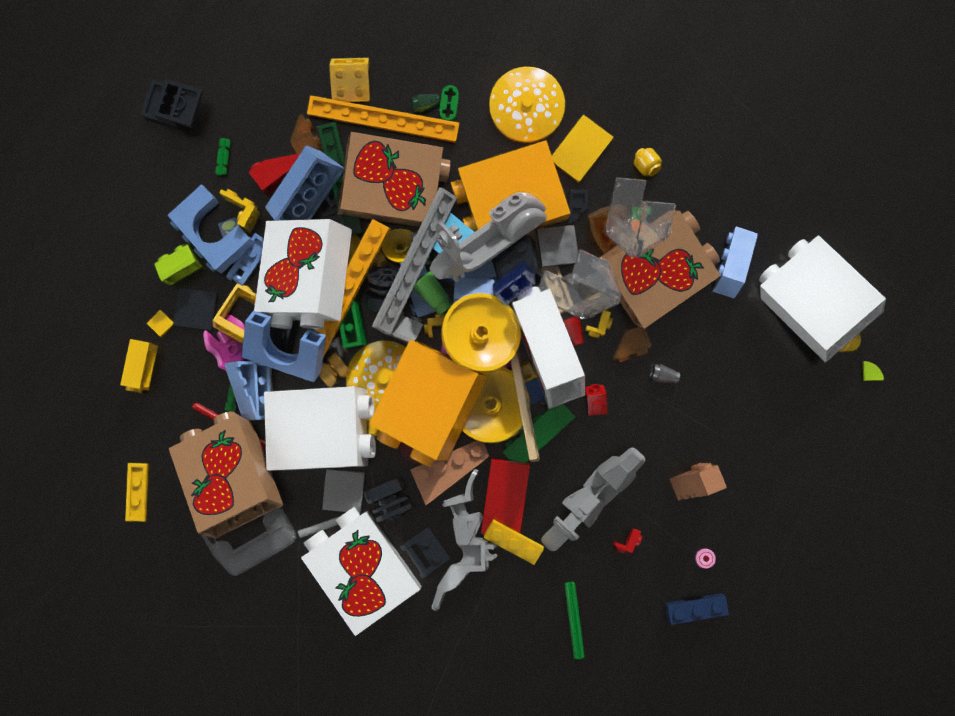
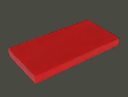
[481,458,530,534]

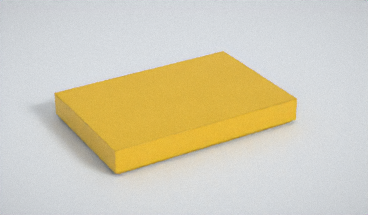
[552,115,613,183]

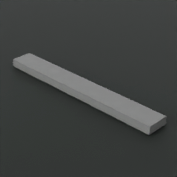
[372,188,457,336]

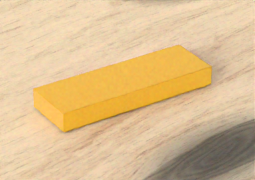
[125,463,149,522]

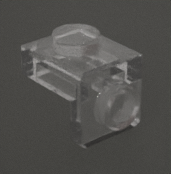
[327,338,347,358]

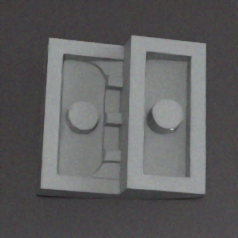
[322,468,365,513]

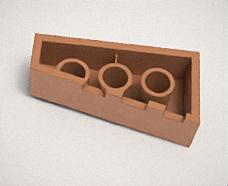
[411,441,489,505]
[670,463,727,500]

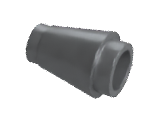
[650,363,680,384]

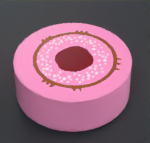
[695,549,715,568]

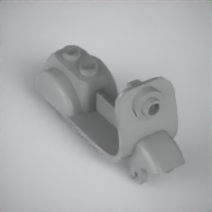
[430,192,547,282]

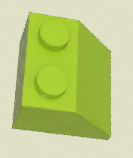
[155,244,203,286]

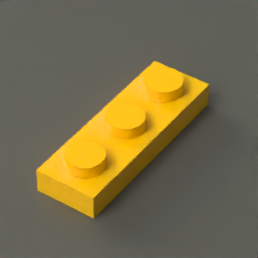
[484,519,544,565]

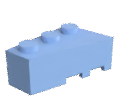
[713,227,758,298]
[224,361,271,421]

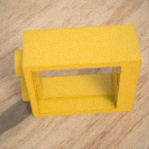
[212,284,256,344]
[120,339,158,393]

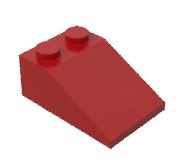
[249,153,301,197]

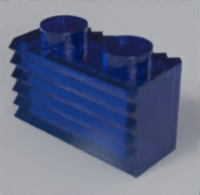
[492,261,535,306]

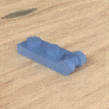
[226,233,264,286]

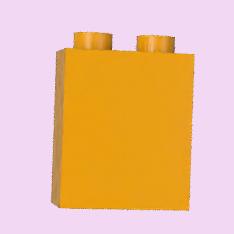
[451,140,570,232]
[369,339,488,467]

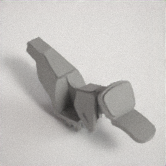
[541,448,645,551]
[432,469,497,611]

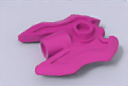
[203,315,245,370]

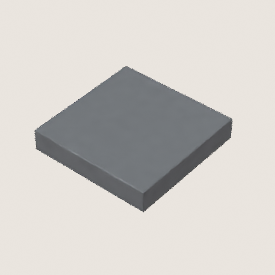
[536,225,580,268]

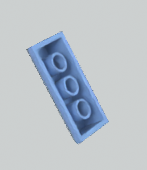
[265,145,344,221]

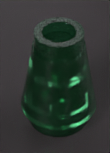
[411,94,440,113]

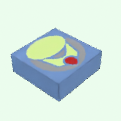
[218,217,240,238]

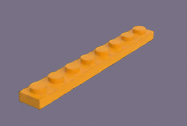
[307,95,460,143]
[314,219,391,357]

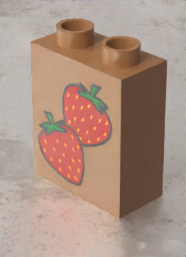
[337,132,450,227]
[594,210,721,328]
[169,412,283,539]

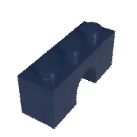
[665,593,729,625]

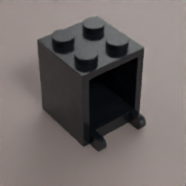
[494,235,543,294]

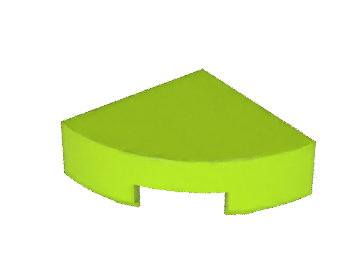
[862,361,884,381]

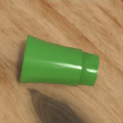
[413,271,454,316]

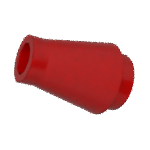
[563,316,585,346]

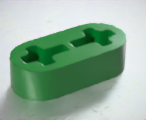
[440,85,459,121]

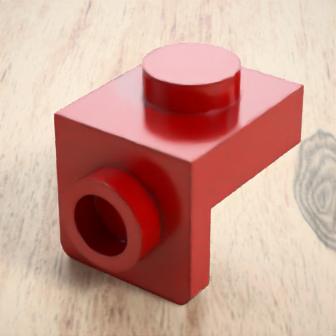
[585,384,608,416]
[613,528,642,554]

